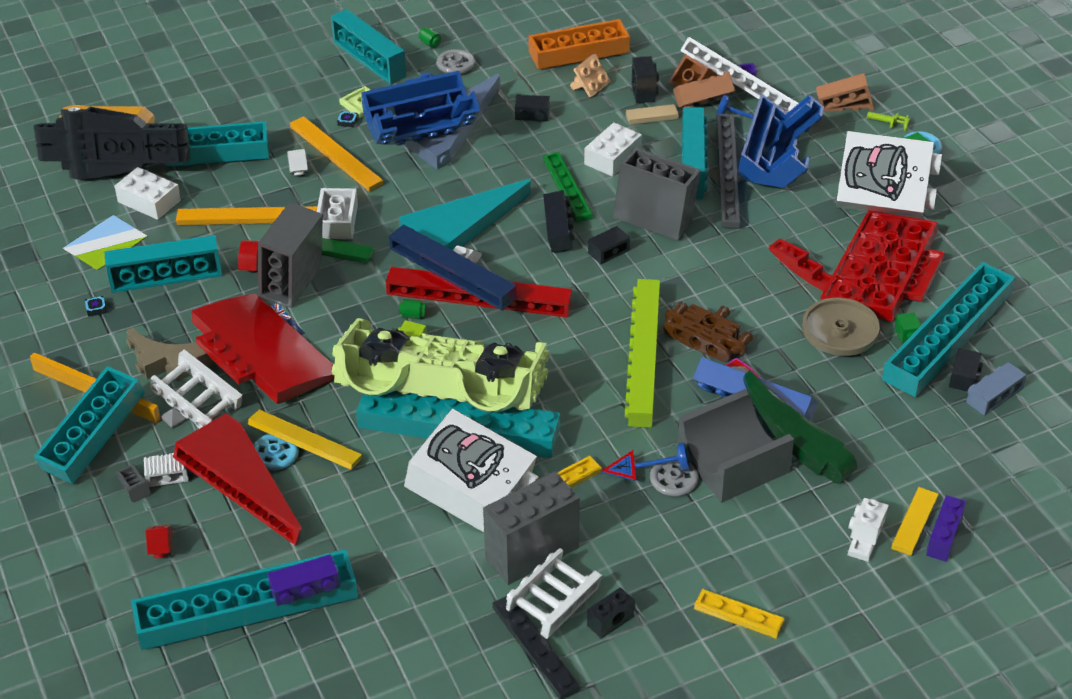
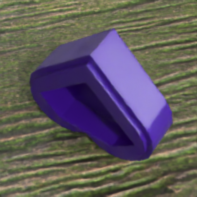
[738,63,757,77]

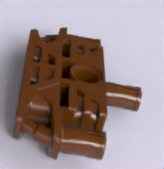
[663,301,754,362]

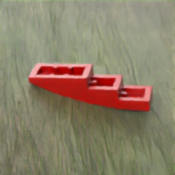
[769,238,838,291]

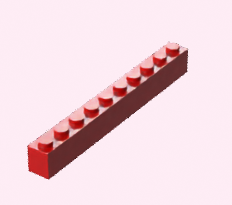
[386,266,572,318]

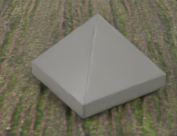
[160,408,189,429]

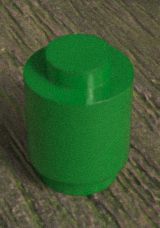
[418,28,441,49]
[398,299,426,319]

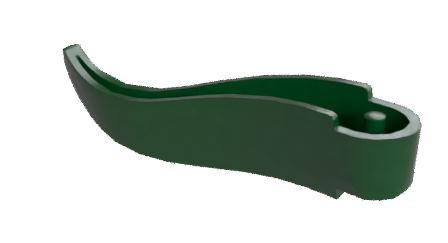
[743,370,857,484]

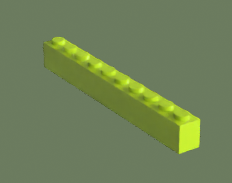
[625,279,660,428]

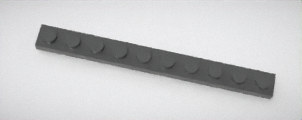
[717,114,740,228]

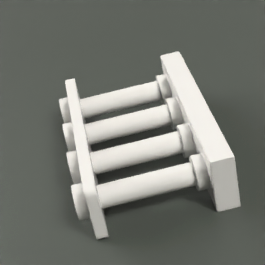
[150,350,242,429]
[506,548,602,639]

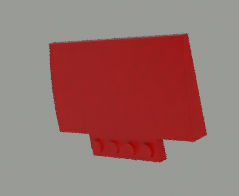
[820,210,945,322]
[191,293,335,405]

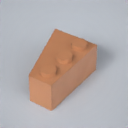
[673,71,735,108]
[816,73,874,112]

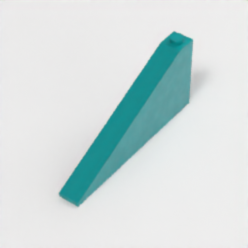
[399,179,531,269]

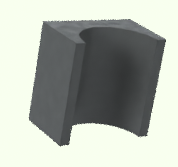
[678,389,794,503]

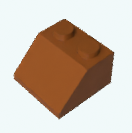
[668,54,717,87]

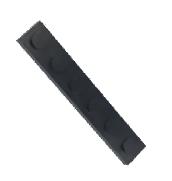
[492,596,580,699]

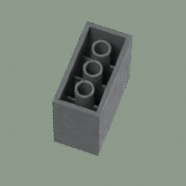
[613,148,701,240]
[258,202,323,308]
[483,471,580,585]

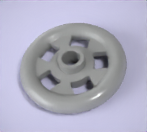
[436,49,475,74]
[650,461,699,497]

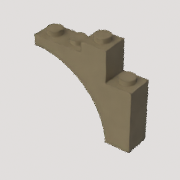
[126,327,217,382]

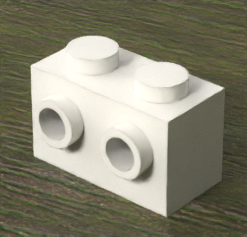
[849,498,889,545]

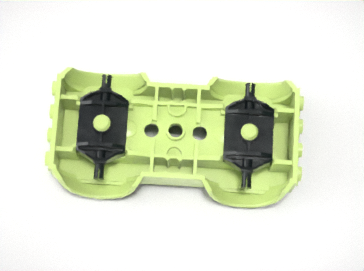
[332,318,549,413]

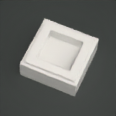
[848,539,874,561]

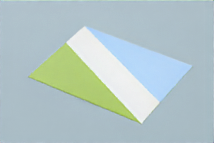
[63,215,147,270]

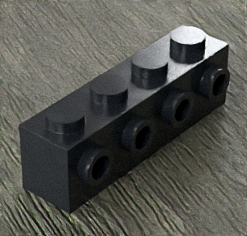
[543,190,575,253]

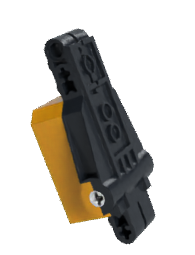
[33,105,191,179]

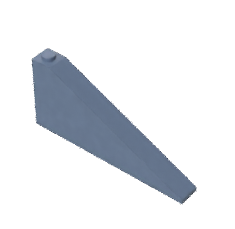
[403,74,500,169]

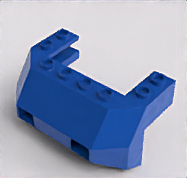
[361,70,480,146]
[738,93,824,188]

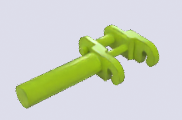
[867,112,910,131]

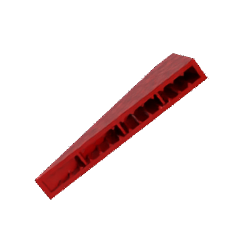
[173,414,302,546]

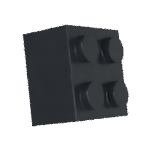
[631,56,659,104]

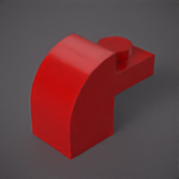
[238,240,259,271]

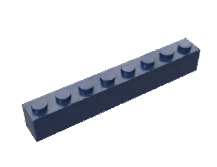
[389,224,517,311]

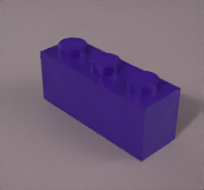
[926,495,967,562]
[267,554,340,606]

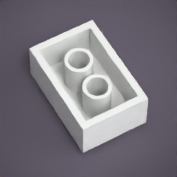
[584,122,642,177]
[115,167,181,220]
[317,188,358,240]

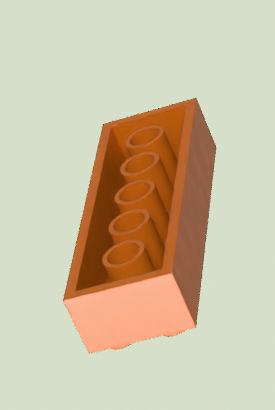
[528,19,630,69]

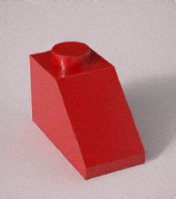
[145,524,172,558]

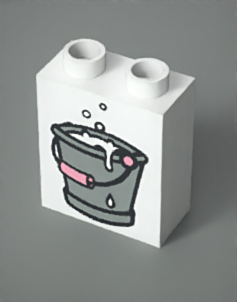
[836,131,942,219]
[404,409,539,532]

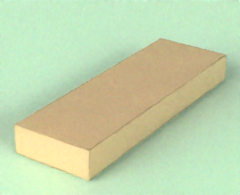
[626,104,678,125]

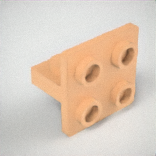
[570,54,611,97]

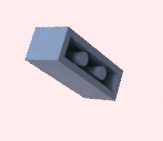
[966,362,1026,416]

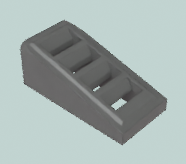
[115,464,151,502]

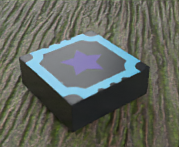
[337,111,358,127]
[85,296,107,316]

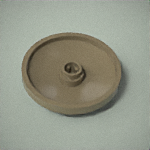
[802,298,880,356]

